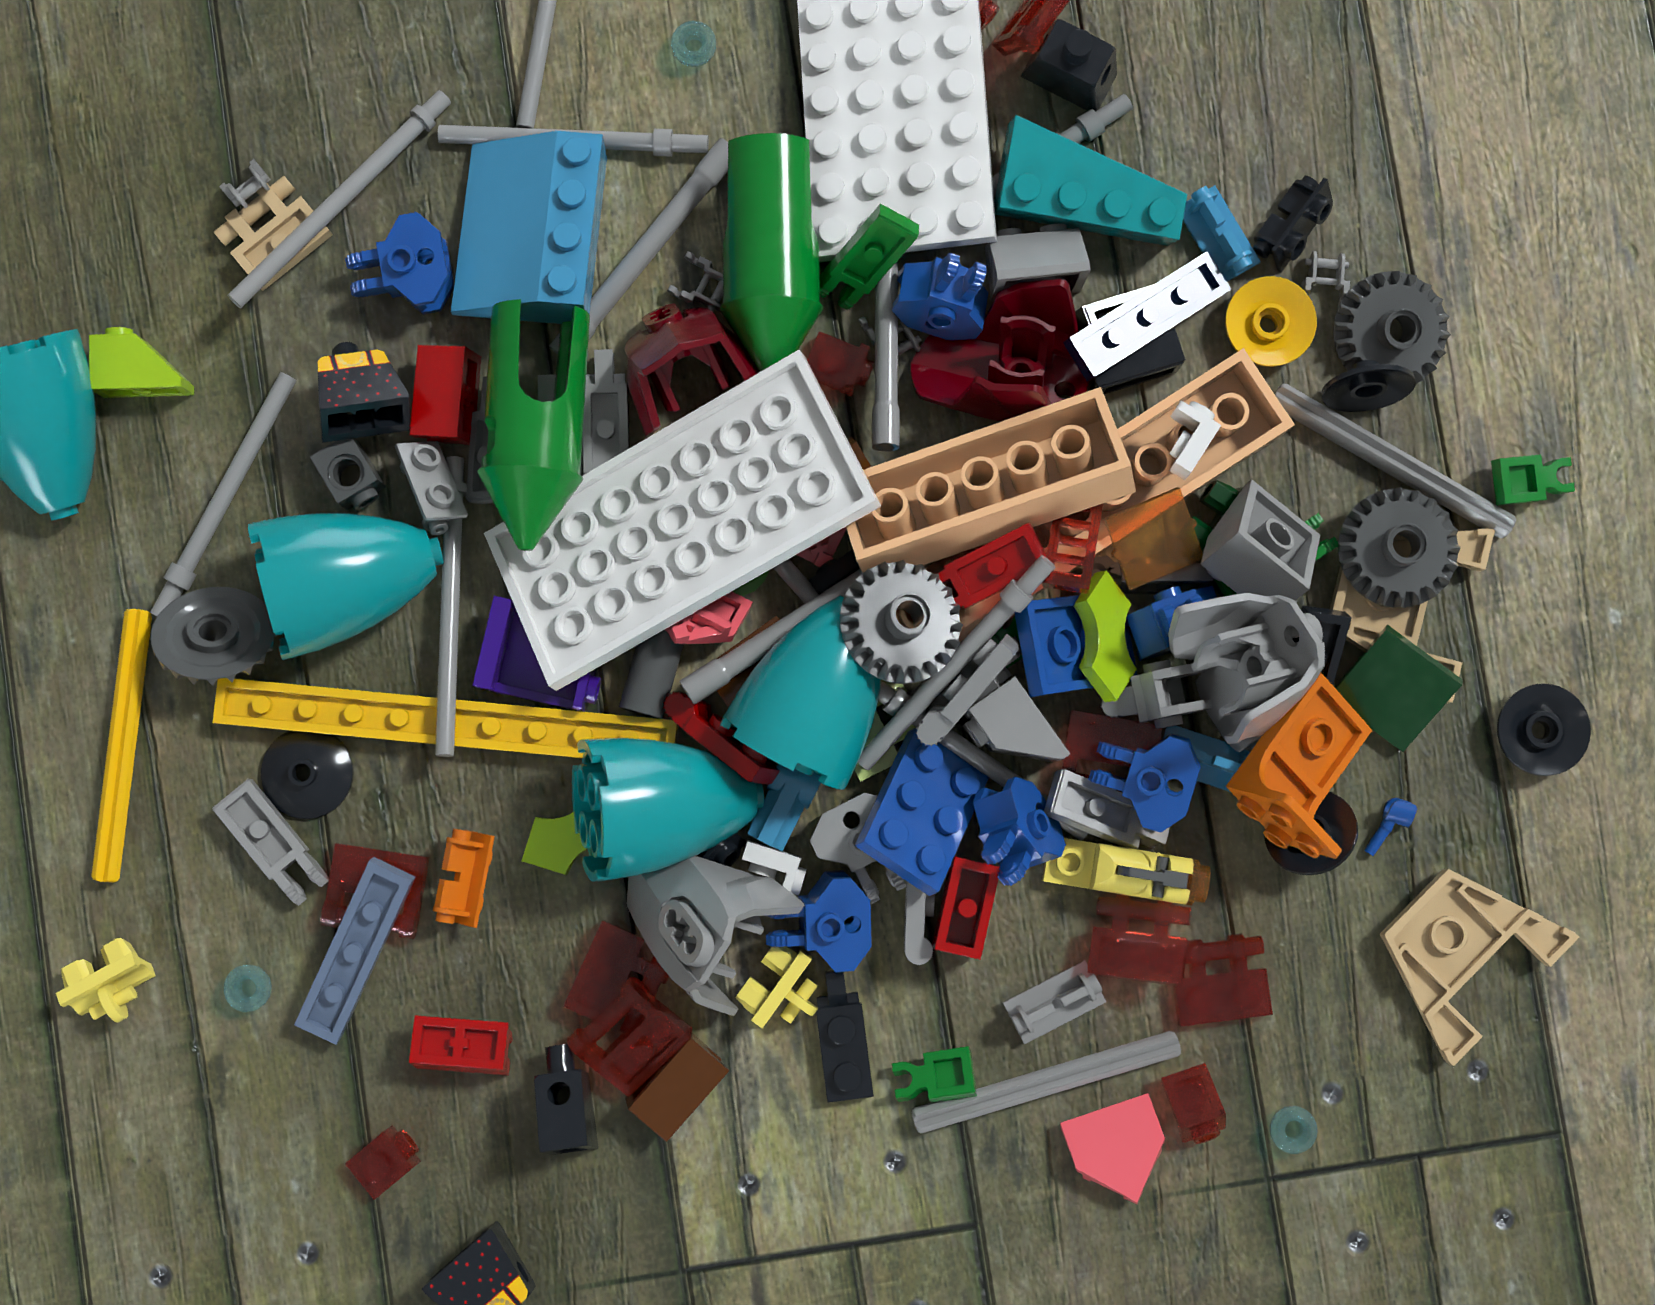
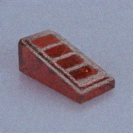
[1042,503,1103,594]

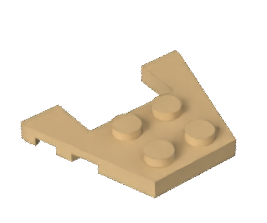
[1330,528,1495,704]
[1380,869,1579,1066]

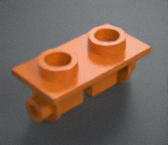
[432,828,495,928]

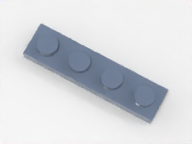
[294,857,416,1045]

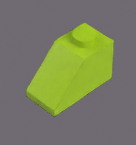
[89,327,194,398]

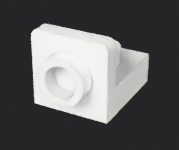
[1169,401,1221,480]
[742,840,807,896]

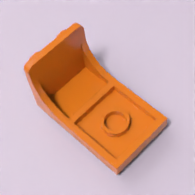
[1226,672,1372,859]

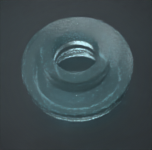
[671,21,716,67]
[224,965,272,1012]
[1270,1106,1318,1154]

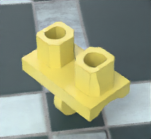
[56,938,156,1023]
[735,946,818,1029]

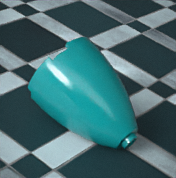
[0,329,96,521]
[248,513,444,660]
[720,595,882,790]
[572,738,764,882]

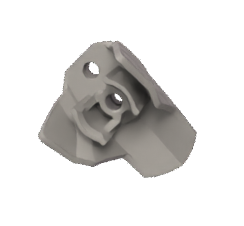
[1168,593,1325,752]
[627,856,805,1016]

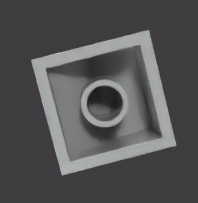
[985,224,1091,302]
[1201,479,1320,600]
[962,677,1070,762]

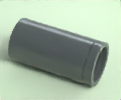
[619,630,684,719]

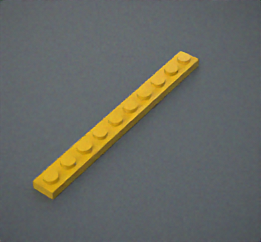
[212,678,678,758]

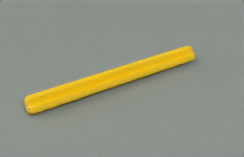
[91,609,152,883]

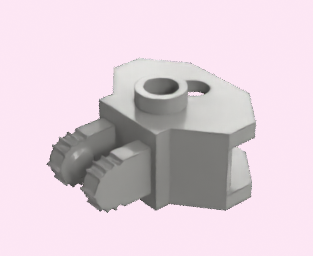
[1100,660,1213,729]
[810,793,906,904]

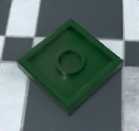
[1334,625,1463,752]

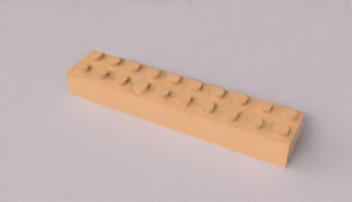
[896,348,1295,643]

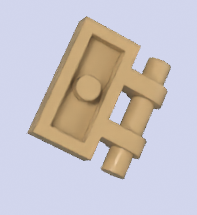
[214,176,333,291]

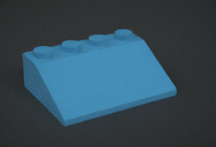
[451,131,607,324]

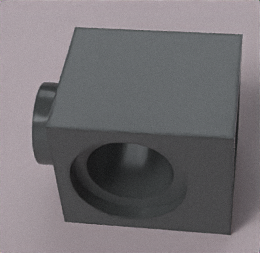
[310,438,386,510]

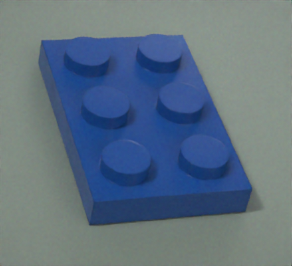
[1015,595,1138,698]
[855,727,989,896]

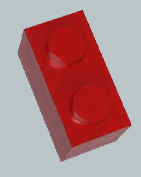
[932,857,1000,960]

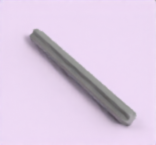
[1274,384,1516,538]
[912,1031,1181,1133]

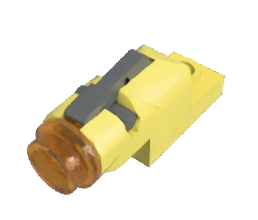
[1042,838,1211,906]

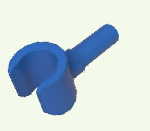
[1364,798,1417,856]

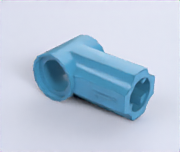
[747,764,821,852]

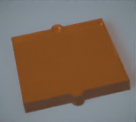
[1103,487,1203,590]

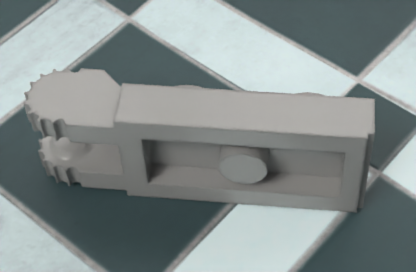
[916,634,1020,746]
[212,779,330,906]

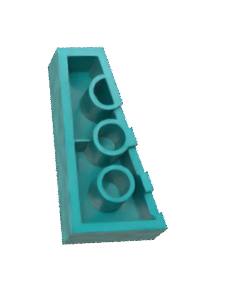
[994,115,1188,246]

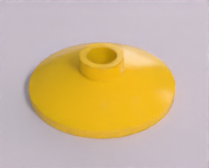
[1225,276,1317,367]

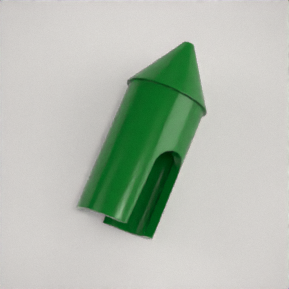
[720,133,823,372]
[477,299,590,551]

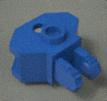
[345,212,454,315]
[892,253,989,340]
[1125,586,1217,661]
[1088,733,1201,833]
[973,777,1066,886]
[766,870,872,972]

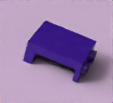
[472,596,601,712]

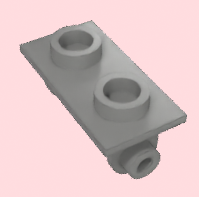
[395,441,468,535]
[1003,960,1106,1044]

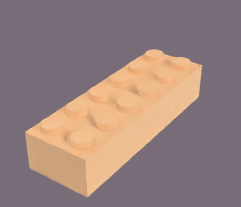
[846,387,1136,573]

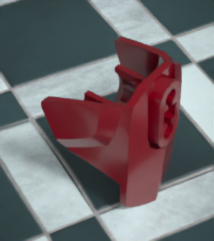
[911,279,1089,422]
[625,303,759,438]

